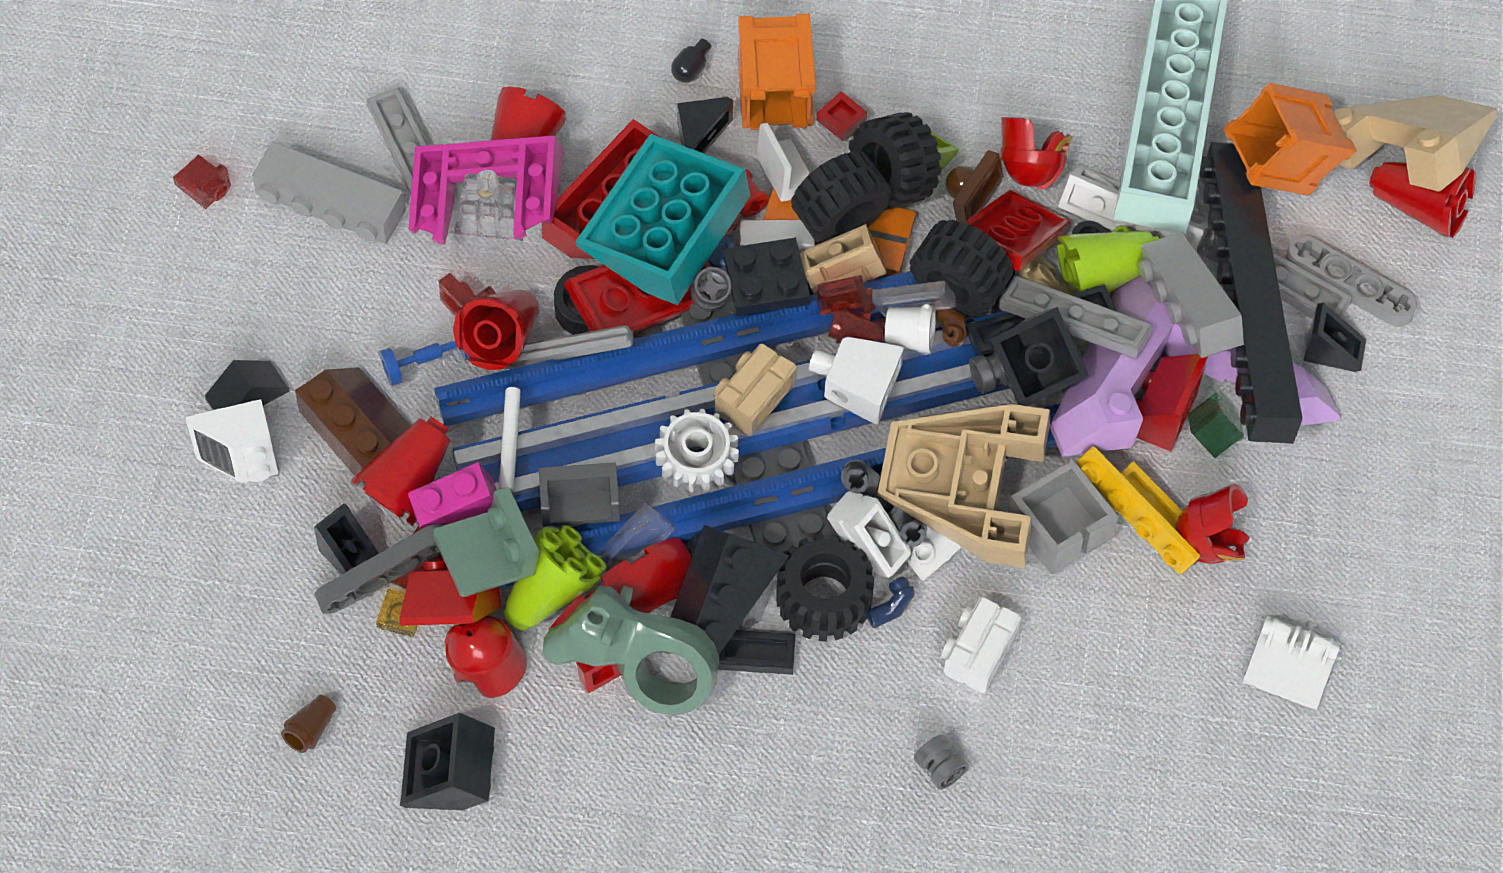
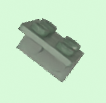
[433,487,539,597]

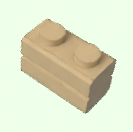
[800,224,887,294]
[713,344,797,436]

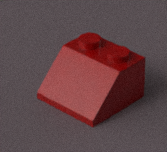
[1135,354,1208,452]
[399,558,501,626]

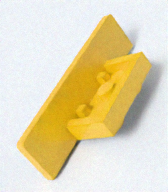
[1076,446,1200,575]

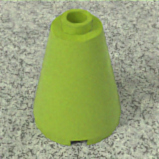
[1057,231,1159,294]

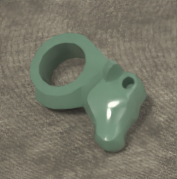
[543,585,719,715]

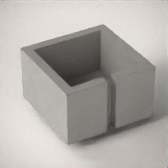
[1008,460,1118,575]

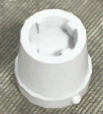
[885,304,936,355]

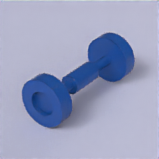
[379,341,470,386]

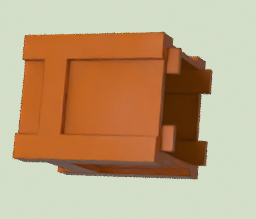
[738,14,816,130]
[1223,82,1357,196]

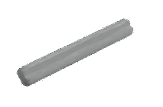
[503,325,634,370]

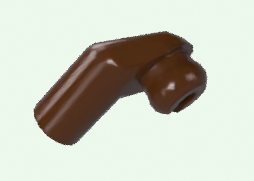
[930,298,967,347]

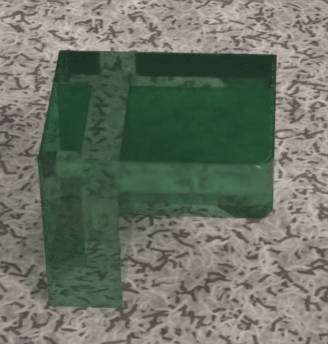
[1188,392,1244,458]

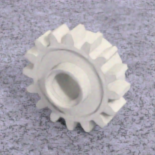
[655,409,739,492]

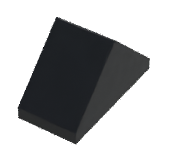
[677,97,733,153]
[1303,302,1366,372]
[205,360,289,410]
[314,503,379,574]

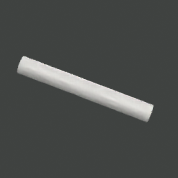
[498,387,521,494]

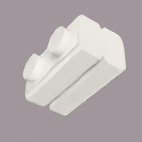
[827,491,911,578]
[941,597,1022,693]

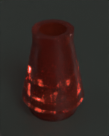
[828,307,885,344]

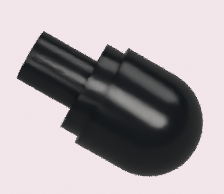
[671,38,712,83]

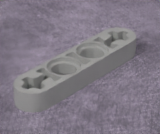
[1286,235,1417,327]

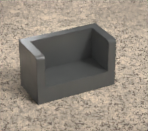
[538,462,620,527]

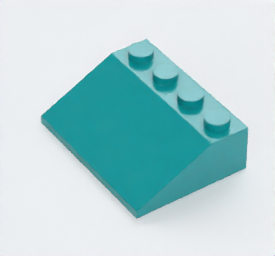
[575,134,751,305]

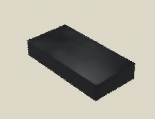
[718,630,796,675]

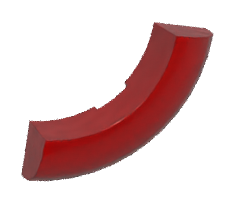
[548,537,691,630]

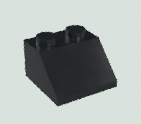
[988,307,1089,406]
[400,712,495,811]

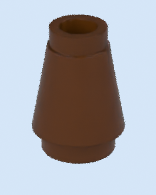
[281,695,336,753]

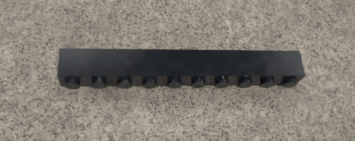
[1199,142,1303,444]

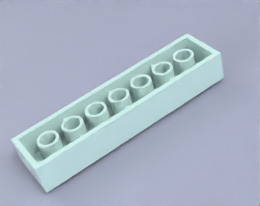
[1113,0,1228,235]

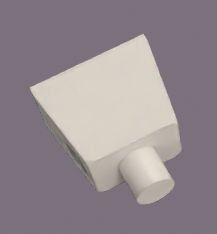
[809,337,904,425]

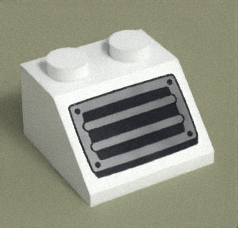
[186,399,279,483]

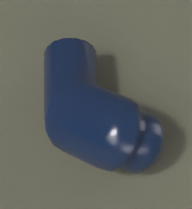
[867,576,915,628]

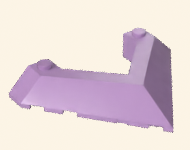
[1050,276,1340,457]

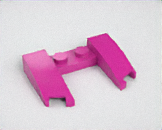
[408,136,563,244]

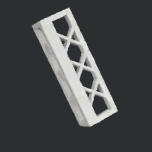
[1058,165,1209,252]

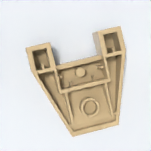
[1333,95,1498,192]
[878,404,1050,568]

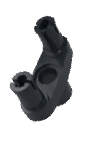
[841,459,927,547]

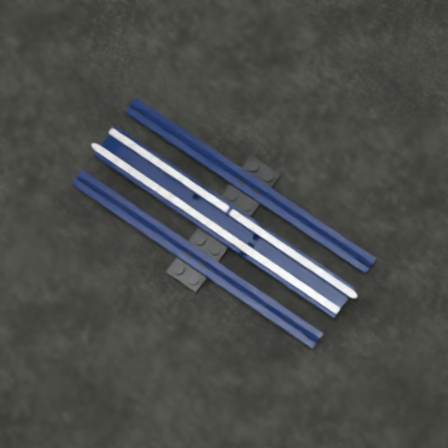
[434,269,1060,588]

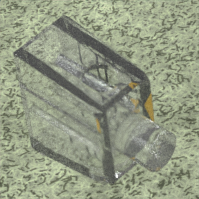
[454,170,523,241]

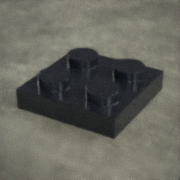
[723,237,810,316]

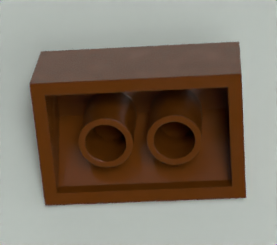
[295,367,411,486]

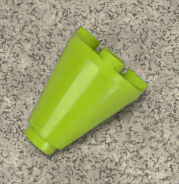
[503,525,606,631]

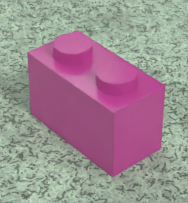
[408,462,497,529]

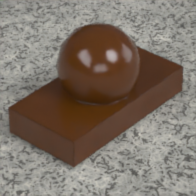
[945,150,1004,223]

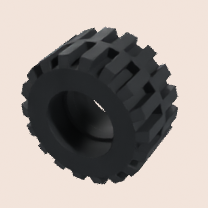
[848,112,942,210]
[791,151,892,244]
[909,219,1013,317]
[776,534,874,642]

